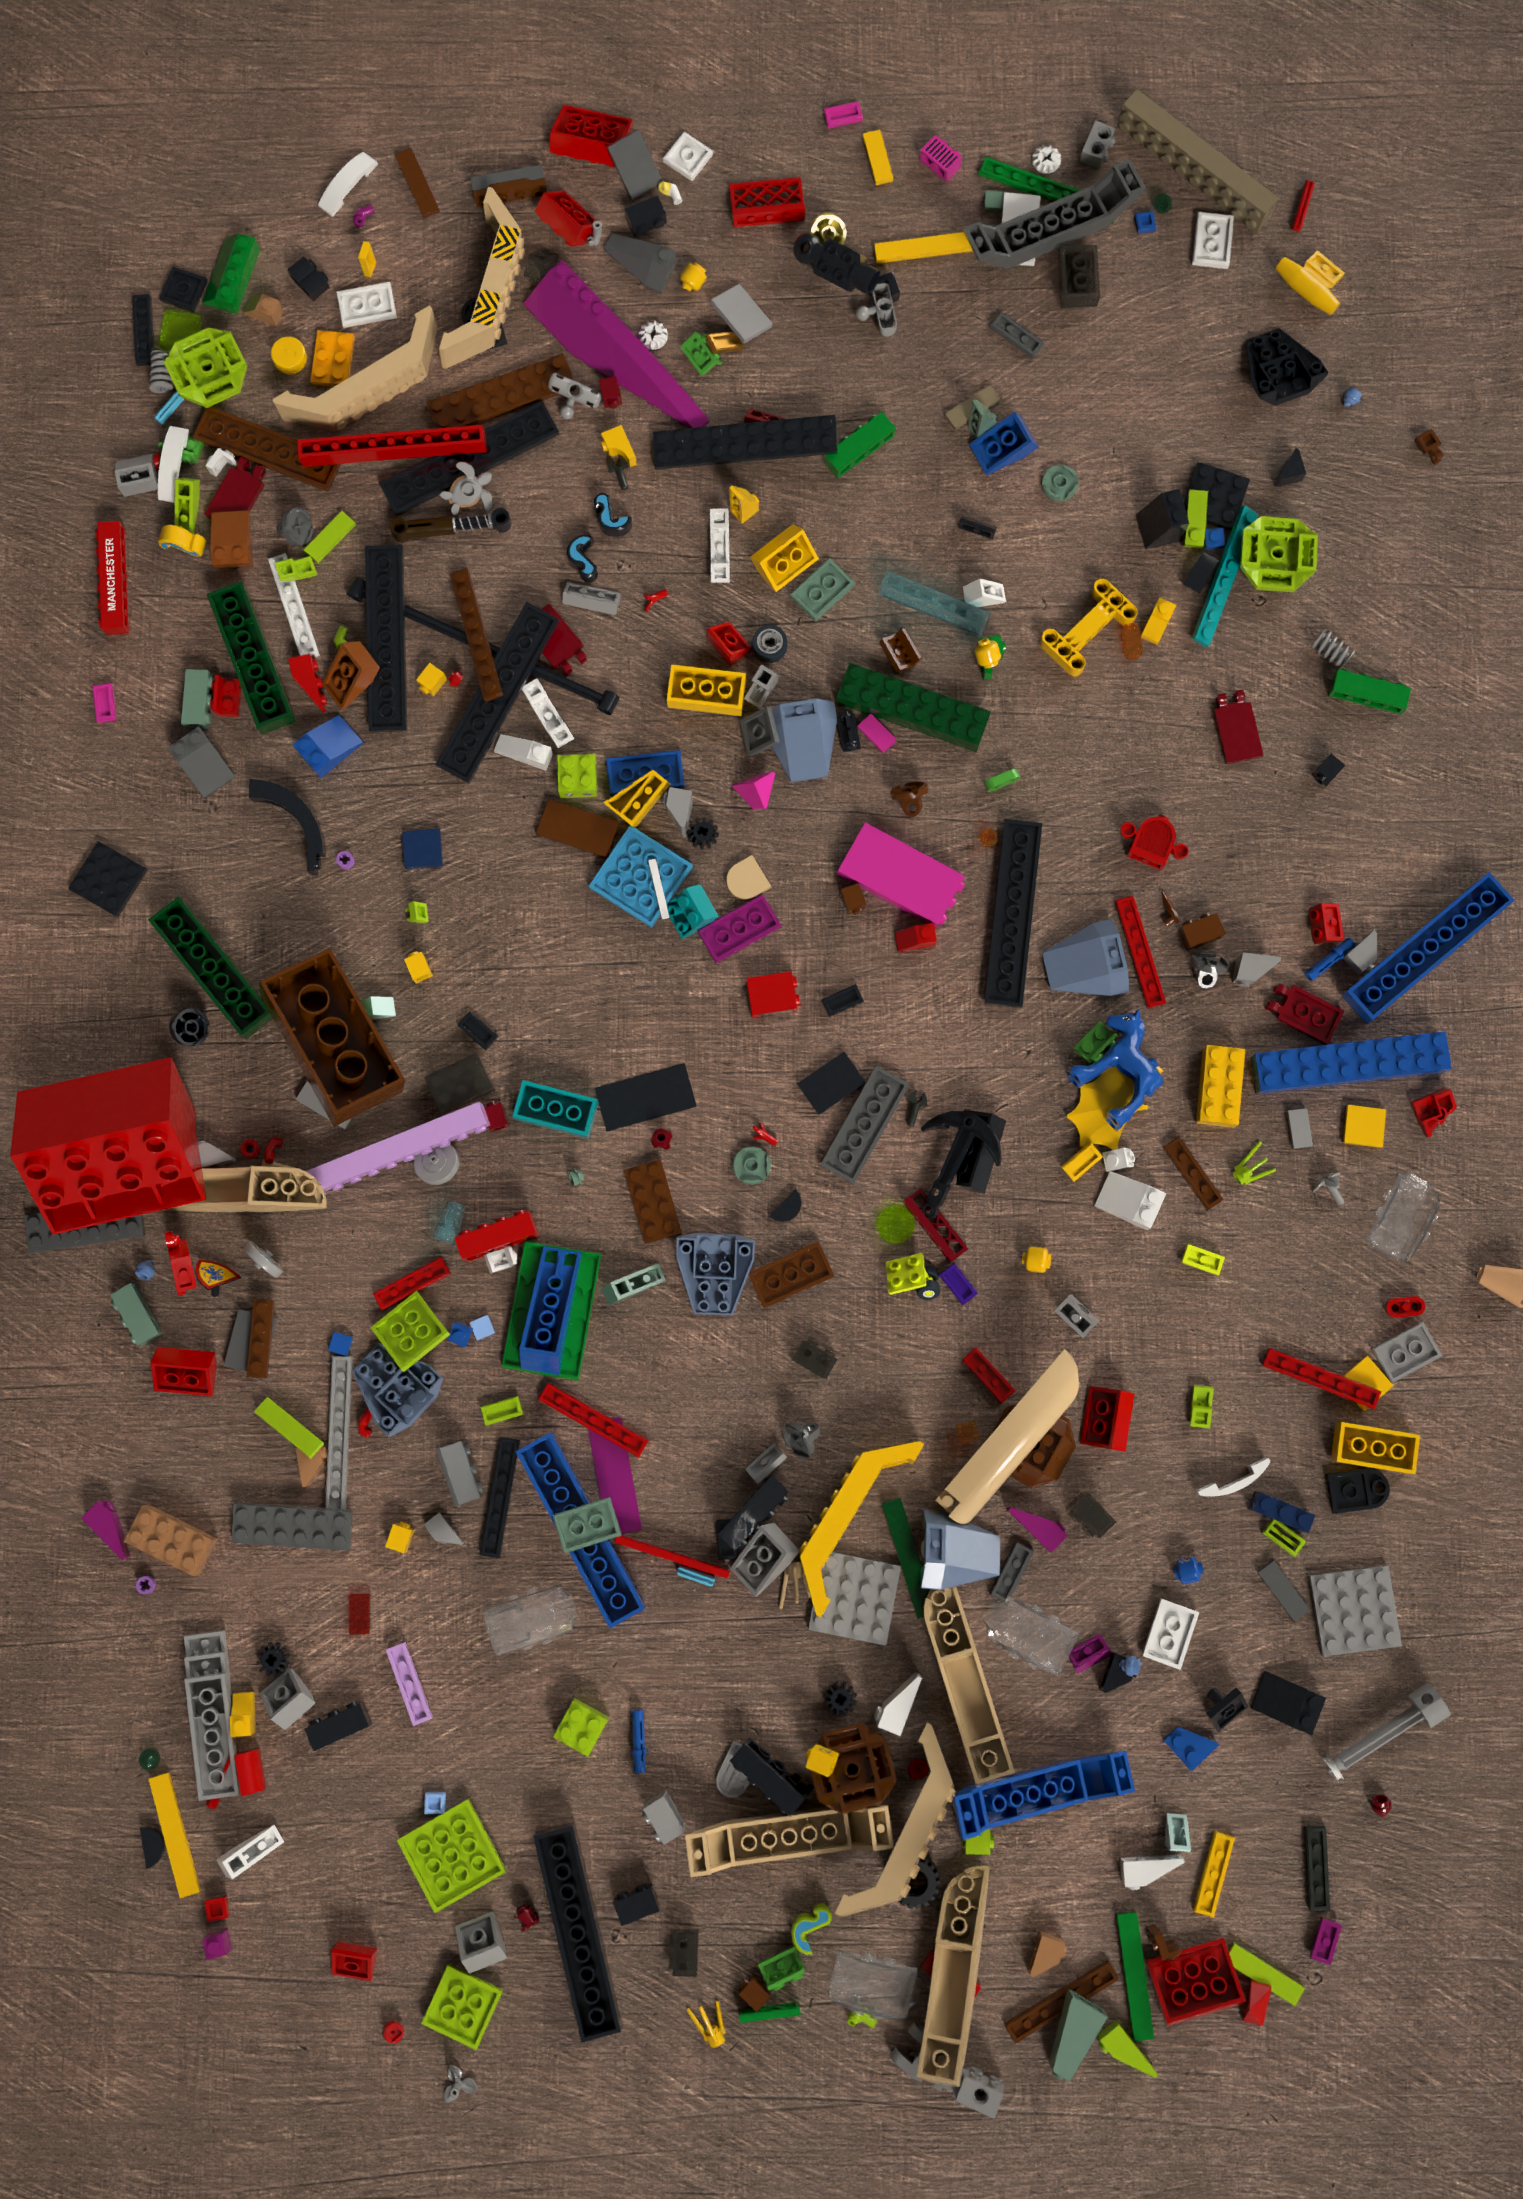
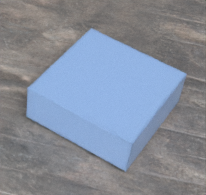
[470,1315,495,1341]
[424,1792,446,1814]

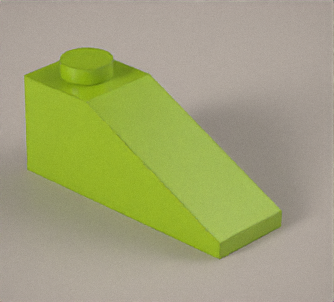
[175,478,200,534]
[1183,490,1208,548]
[1097,2019,1158,2078]

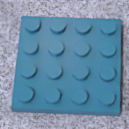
[588,825,693,928]

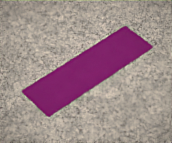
[588,1417,642,1534]

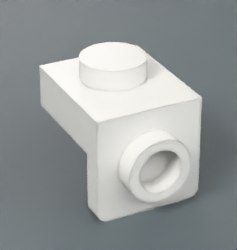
[206,448,237,477]
[1102,1148,1135,1172]
[484,1245,517,1274]

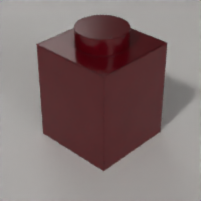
[599,376,622,408]
[484,1101,510,1132]

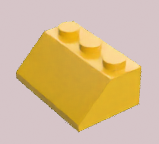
[750,524,819,592]

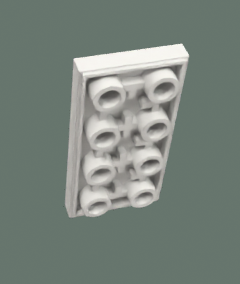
[1001,192,1040,266]

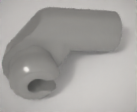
[587,221,602,247]

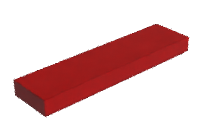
[373,1256,451,1311]

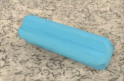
[155,391,184,424]
[677,1565,715,1587]

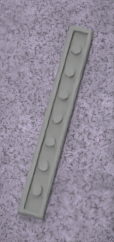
[325,1356,353,1510]

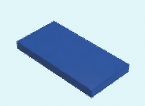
[606,750,685,796]

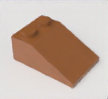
[210,510,254,569]
[322,641,380,710]

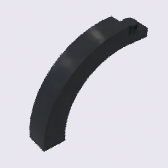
[249,779,326,875]

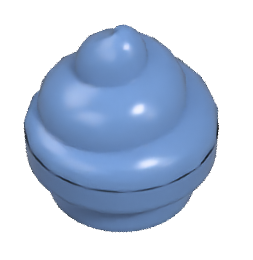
[1343,386,1362,406]
[135,1260,155,1281]
[1119,1656,1141,1676]

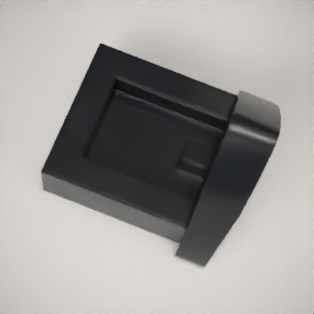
[878,272,900,302]

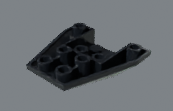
[1245,328,1328,406]

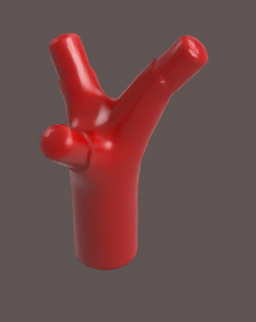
[644,589,668,612]
[752,1123,779,1147]

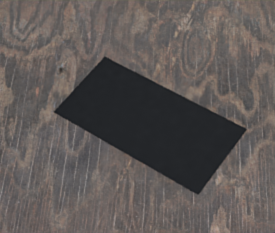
[595,1063,697,1132]

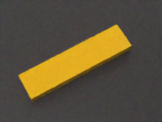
[1193,1831,1235,1918]

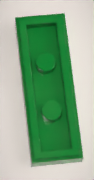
[739,2002,801,2023]

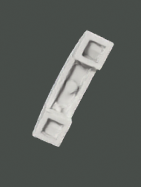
[318,152,378,217]
[158,426,189,503]
[710,509,730,583]
[522,678,574,748]
[1194,1458,1270,1496]

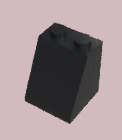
[1136,489,1189,550]

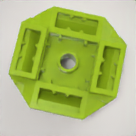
[164,328,248,408]
[1240,516,1318,592]

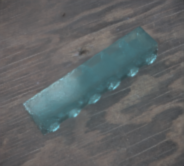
[879,571,990,637]

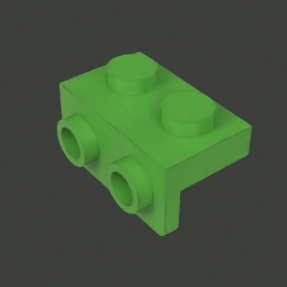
[758,1945,805,1991]

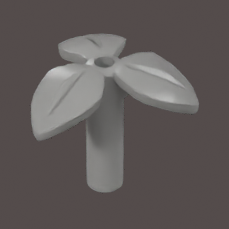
[1312,1172,1344,1205]
[444,2066,478,2103]

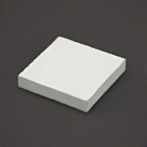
[663,132,713,181]

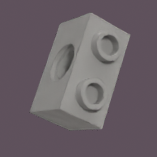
[1055,1294,1099,1338]

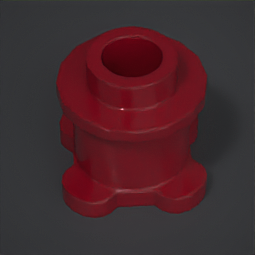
[652,1128,673,1150]
[514,1904,540,1932]

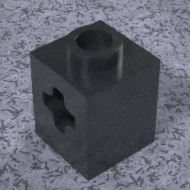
[1312,753,1345,787]

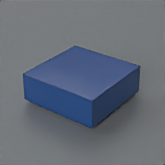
[1134,211,1156,233]
[328,1332,353,1356]

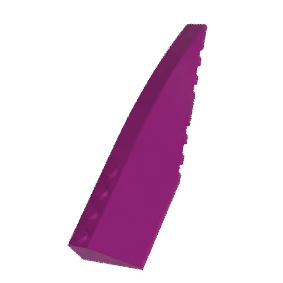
[523,260,710,428]

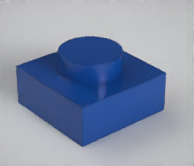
[1204,528,1225,550]
[448,1321,473,1348]

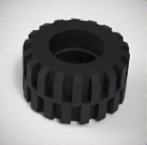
[899,1856,940,1909]

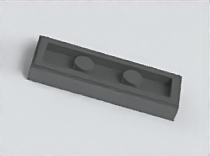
[990,312,1044,359]
[990,1541,1034,1604]
[1257,1560,1310,1622]

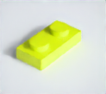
[1181,1244,1225,1276]

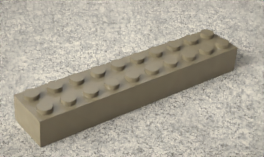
[1118,89,1279,233]

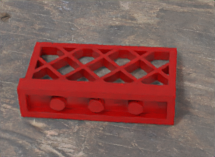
[729,177,805,227]

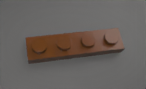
[246,1299,275,1378]

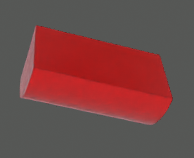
[234,1748,266,1797]

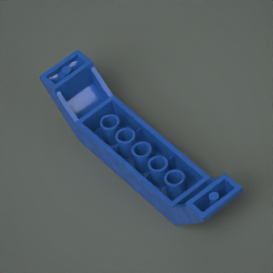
[952,1750,1135,1840]

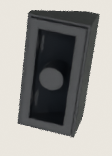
[958,516,997,539]

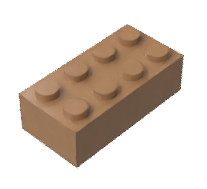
[124,1504,218,1576]

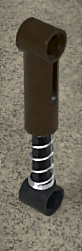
[390,508,512,543]

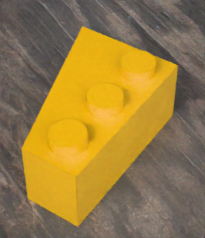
[603,770,670,828]

